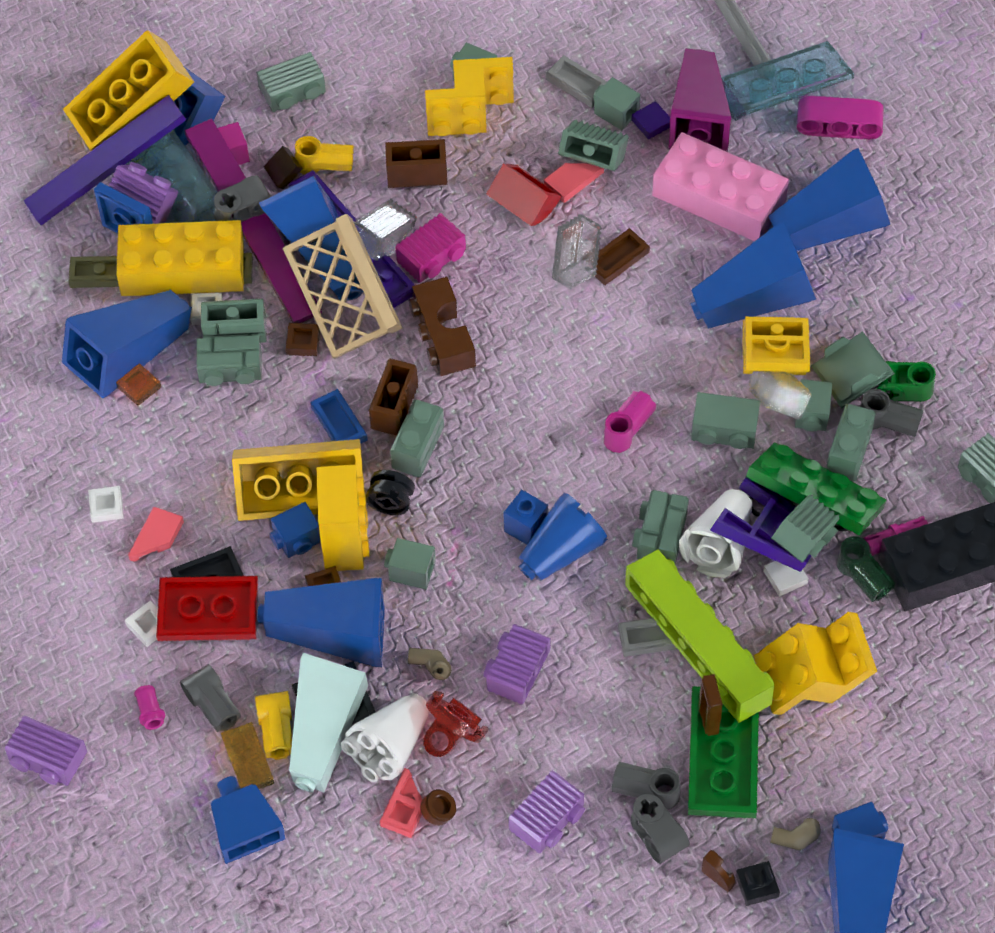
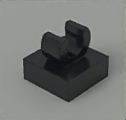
[735,861,780,906]

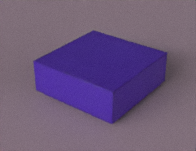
[631,101,670,140]

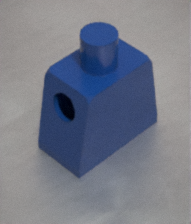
[210,776,286,864]

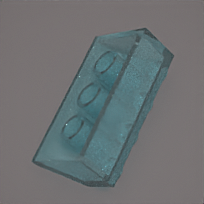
[721,41,854,121]
[125,130,224,223]

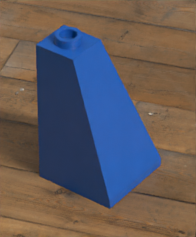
[767,148,891,251]
[259,176,363,301]
[690,221,816,329]
[62,290,192,398]
[258,578,385,668]
[828,828,904,933]

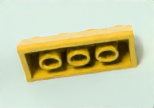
[232,439,363,521]

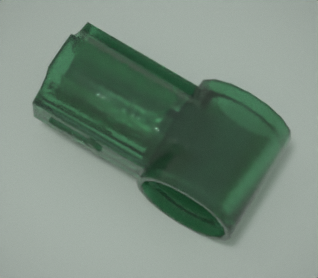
[836,536,895,602]

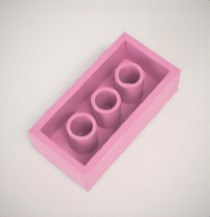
[652,132,789,241]

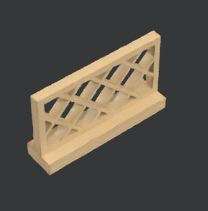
[283,214,403,359]

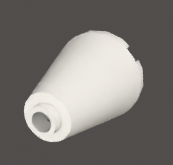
[679,489,753,578]

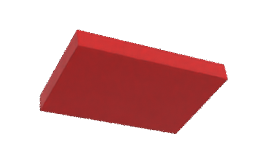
[156,576,259,641]

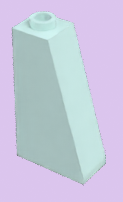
[289,653,368,792]

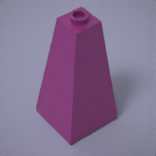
[669,48,731,152]

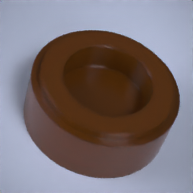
[420,789,456,826]

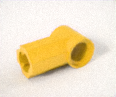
[295,136,354,175]
[255,691,292,760]

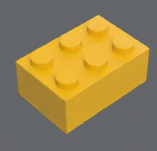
[316,465,370,571]

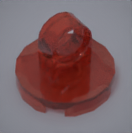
[423,691,488,757]

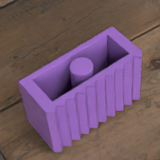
[109,162,178,224]
[483,624,551,705]
[5,716,87,786]
[508,770,585,854]

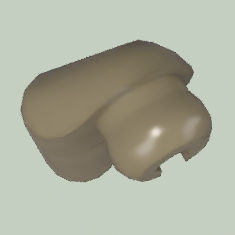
[408,648,451,680]
[770,818,821,850]

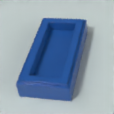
[310,389,368,444]

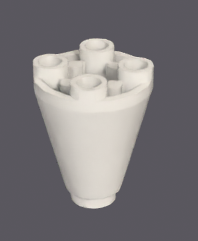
[341,693,430,782]

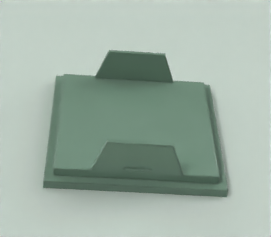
[811,331,894,409]

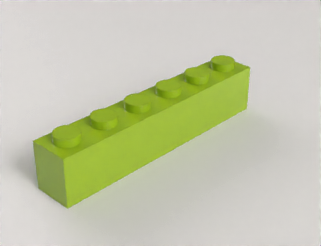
[625,549,774,723]

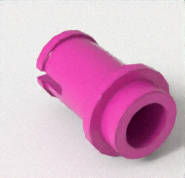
[134,685,165,730]

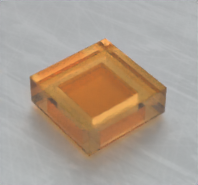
[116,363,161,406]

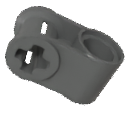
[214,175,271,222]
[631,794,690,864]

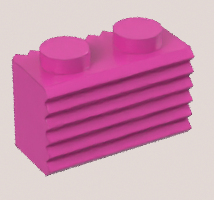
[395,213,466,283]

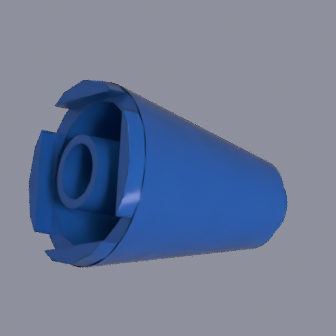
[518,492,608,581]

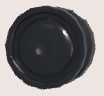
[366,470,415,515]

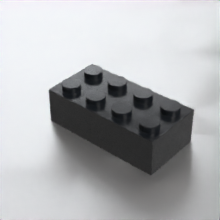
[878,502,995,612]

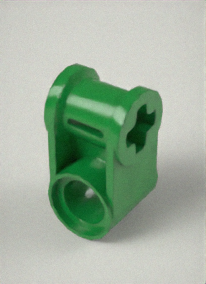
[876,361,936,402]

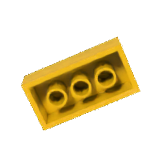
[63,30,194,151]
[116,220,244,296]

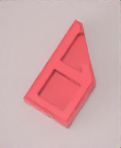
[544,163,604,203]
[128,507,184,562]
[380,768,422,838]

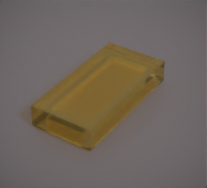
[221,722,275,789]

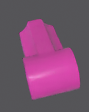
[604,391,656,453]

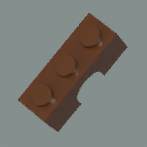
[408,276,476,377]

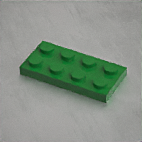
[746,442,887,536]
[688,686,759,819]

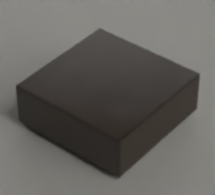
[263,146,303,189]

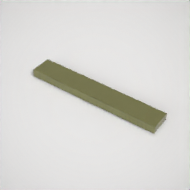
[68,253,253,288]

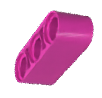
[797,96,884,140]

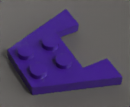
[710,477,811,572]

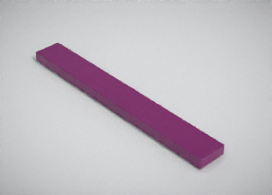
[185,118,322,323]

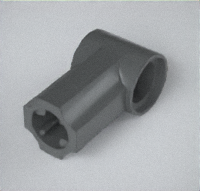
[860,389,924,437]
[180,664,241,732]
[612,762,680,810]

